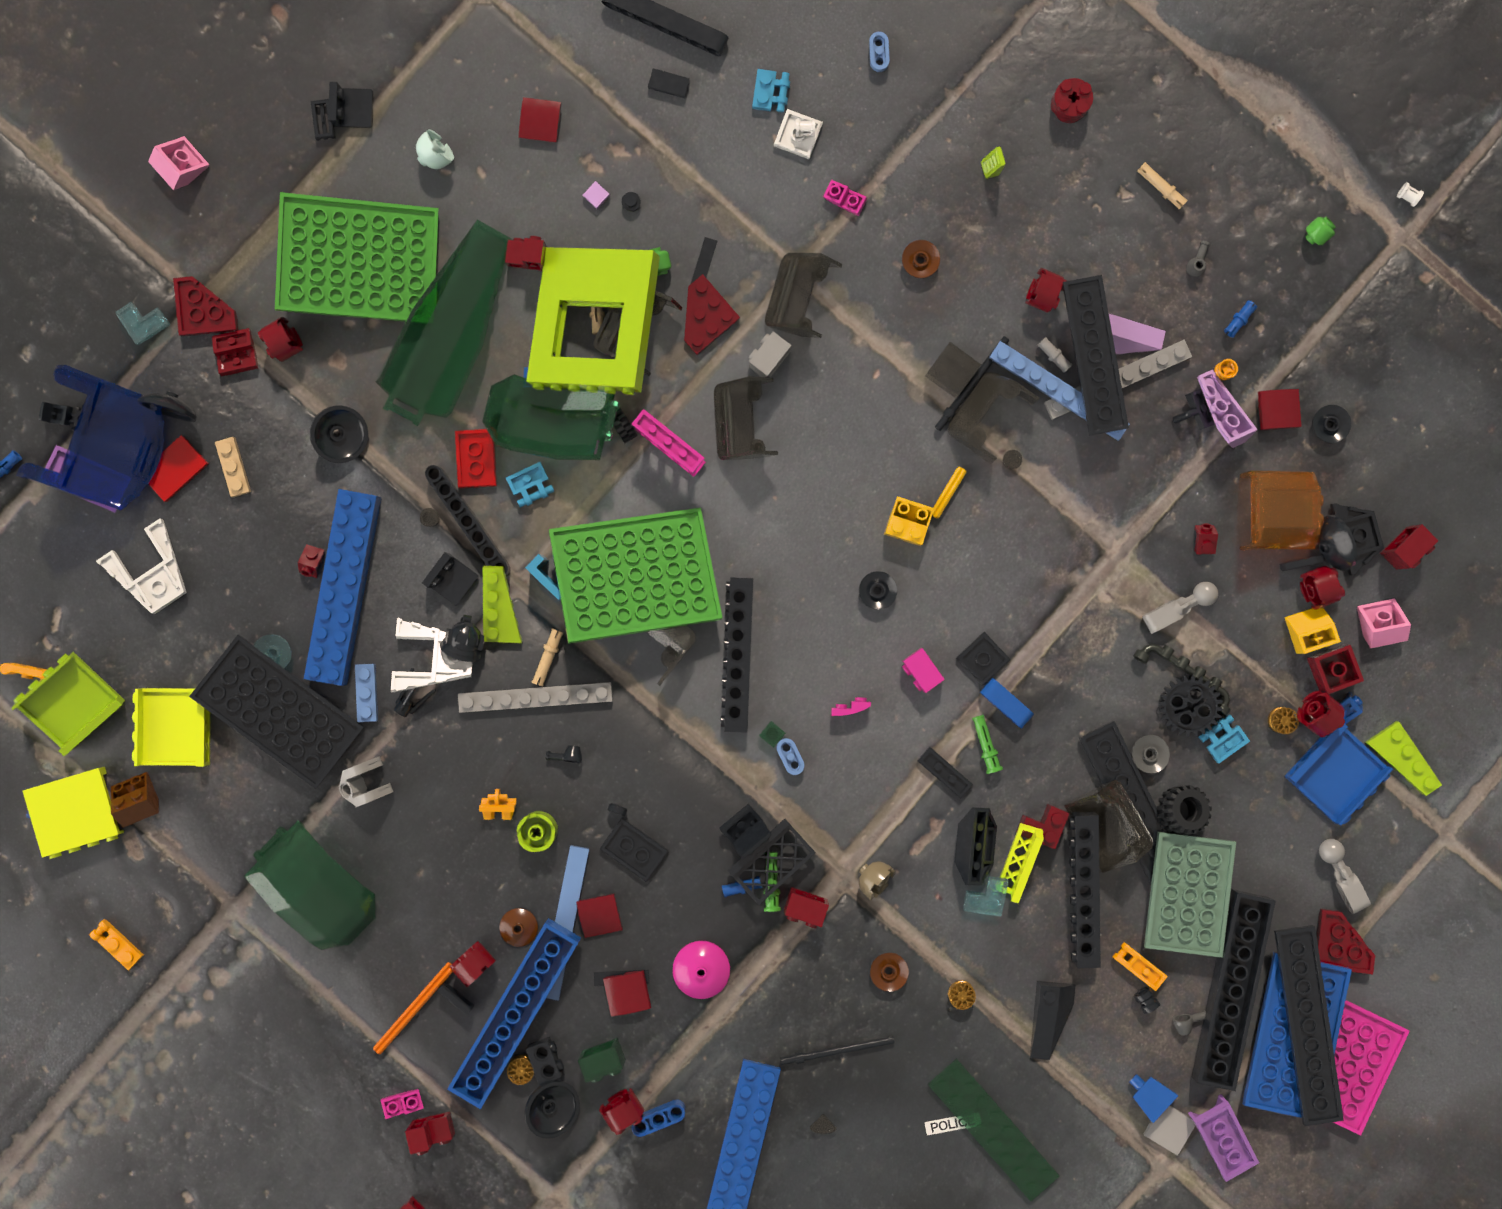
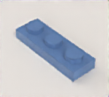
[355,664,378,722]

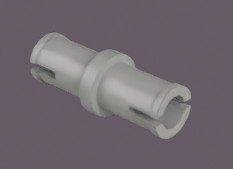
[1037,337,1072,373]

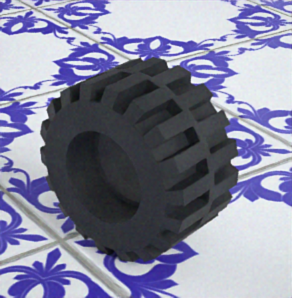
[1157,785,1212,835]

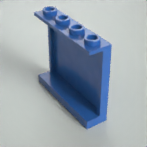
[1284,723,1393,825]

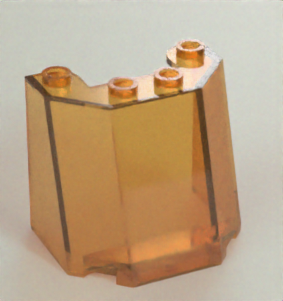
[1240,471,1324,550]

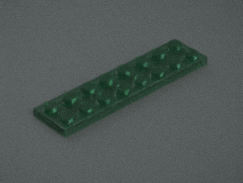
[928,1058,1059,1201]

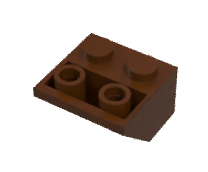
[111,772,159,828]

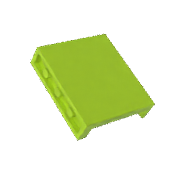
[11,652,125,756]

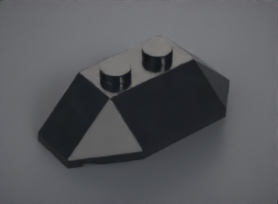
[954,807,997,885]

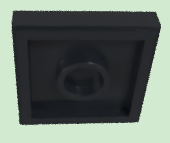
[956,632,1011,686]

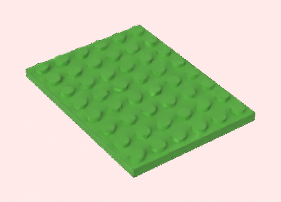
[275,192,439,324]
[549,508,722,644]

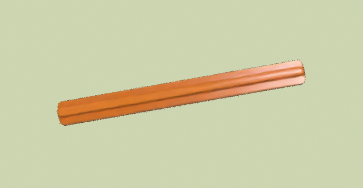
[373,962,453,1054]

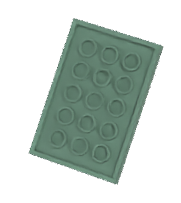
[1144,832,1236,958]

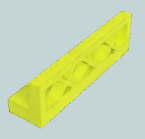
[996,823,1044,903]

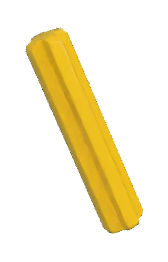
[932,467,967,519]

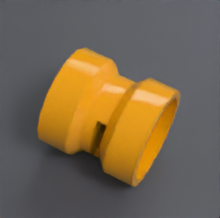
[1214,359,1238,381]

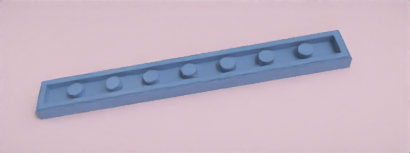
[546,845,590,1001]

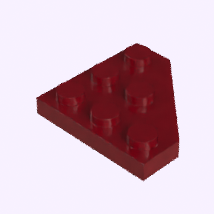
[684,274,740,355]
[173,276,238,336]
[1317,909,1375,975]

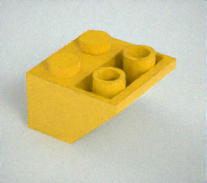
[884,496,934,546]
[1284,608,1341,654]

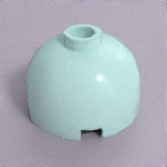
[416,129,454,169]

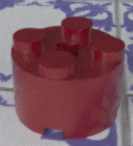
[1051,78,1093,123]
[1025,268,1067,313]
[258,317,303,362]
[1300,566,1345,610]
[1297,691,1345,737]
[449,941,496,987]
[599,1088,644,1135]

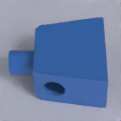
[1129,1074,1178,1123]

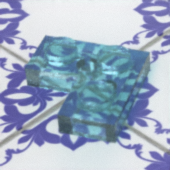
[115,302,170,345]
[963,876,1008,916]

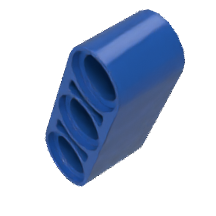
[980,678,1034,729]
[632,1099,686,1137]

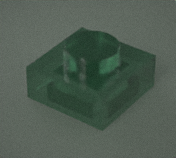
[759,721,786,748]

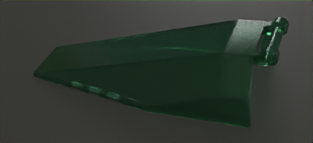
[376,219,511,426]

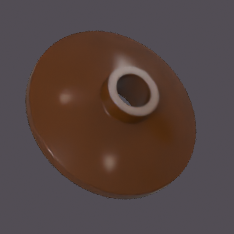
[902,240,940,278]
[499,908,538,947]
[870,953,909,992]

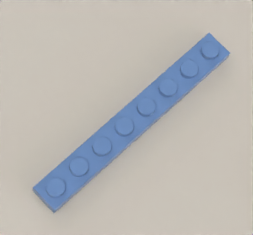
[989,341,1130,441]

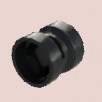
[1133,987,1160,1014]

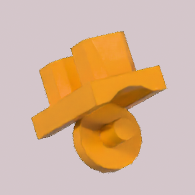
[479,789,517,820]

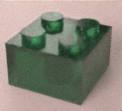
[578,1038,626,1083]

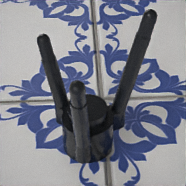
[394,668,436,717]

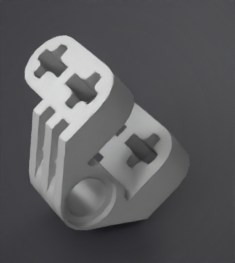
[339,756,394,807]

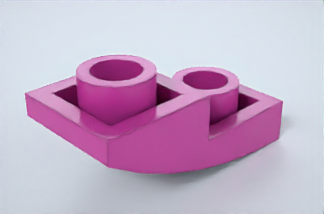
[823,180,867,216]
[831,697,871,716]
[380,1089,424,1119]

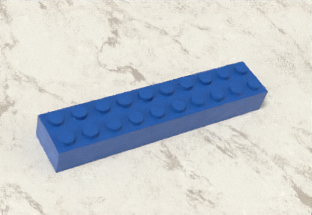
[304,489,382,686]
[447,918,581,1109]

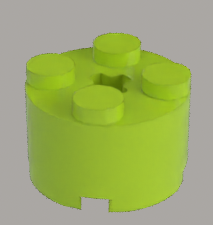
[517,811,558,852]

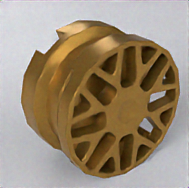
[1268,707,1299,734]
[948,980,976,1010]
[507,1054,534,1085]

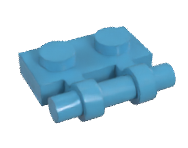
[752,69,790,112]
[506,462,555,508]
[1198,714,1250,763]

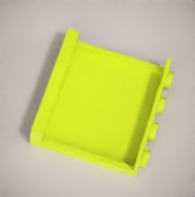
[132,688,211,767]
[23,767,124,859]

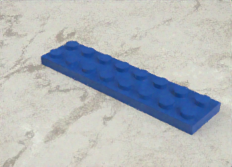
[707,1059,781,1209]

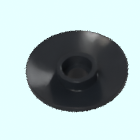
[1312,405,1351,443]
[859,571,897,610]

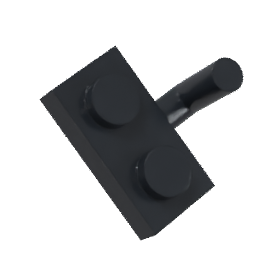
[1173,389,1215,430]

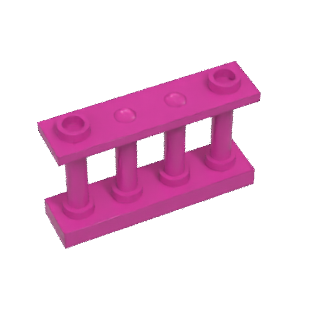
[632,409,706,477]

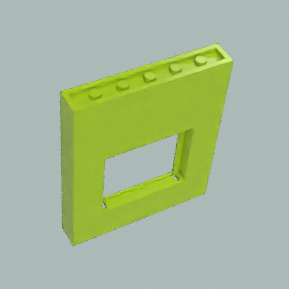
[526,247,660,395]

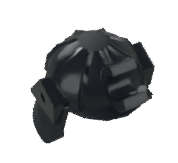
[440,615,485,662]

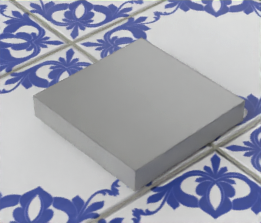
[1143,1105,1196,1156]

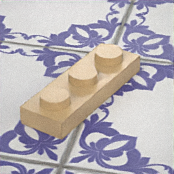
[215,437,251,497]

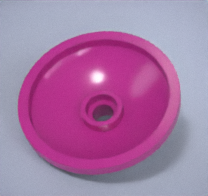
[673,941,730,999]

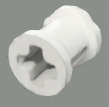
[796,119,815,137]
[1397,182,1424,207]

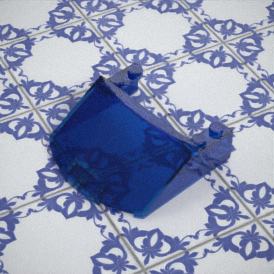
[16,365,164,510]

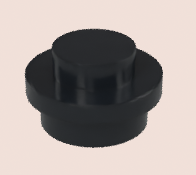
[622,192,641,212]

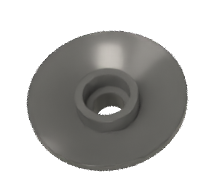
[1132,735,1170,773]

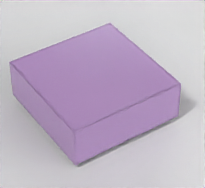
[583,181,610,209]

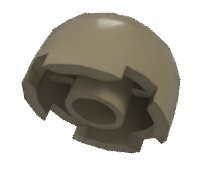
[859,861,896,900]

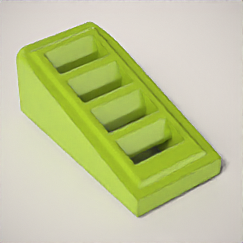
[981,146,1006,179]

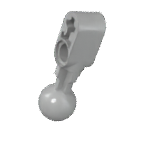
[1142,582,1218,634]
[1319,839,1371,914]

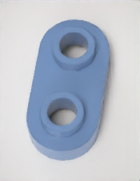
[869,32,890,72]
[777,738,804,775]

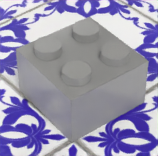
[749,331,791,381]

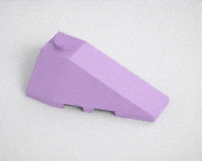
[1109,314,1166,354]
[1197,370,1257,448]

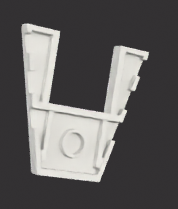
[96,519,187,614]
[391,618,472,692]

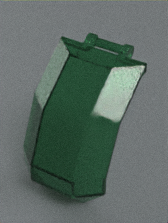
[482,374,620,460]
[244,821,375,950]

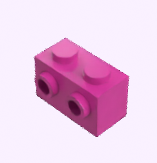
[902,648,945,693]

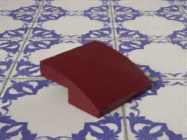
[518,97,561,142]
[212,328,259,377]
[1258,389,1301,430]
[576,893,623,938]
[603,970,651,1016]

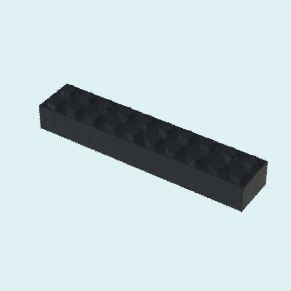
[1191,889,1276,1092]

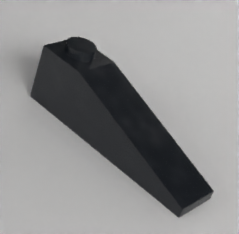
[1030,981,1076,1060]

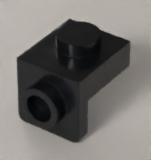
[38,402,73,426]

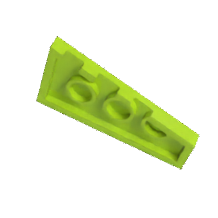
[483,566,522,643]
[1365,721,1442,796]

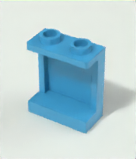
[525,554,561,600]

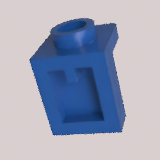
[1340,692,1363,724]

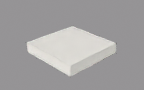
[774,109,823,159]

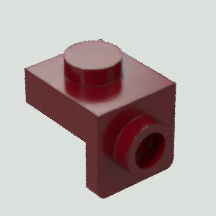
[1195,523,1218,554]
[298,544,325,578]

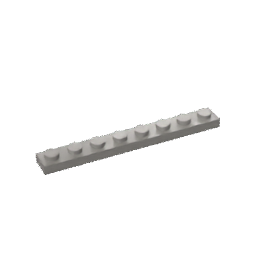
[1044,339,1192,420]
[458,682,613,713]

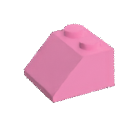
[148,136,209,190]
[1357,598,1411,649]

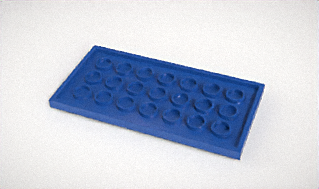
[1242,952,1352,1118]

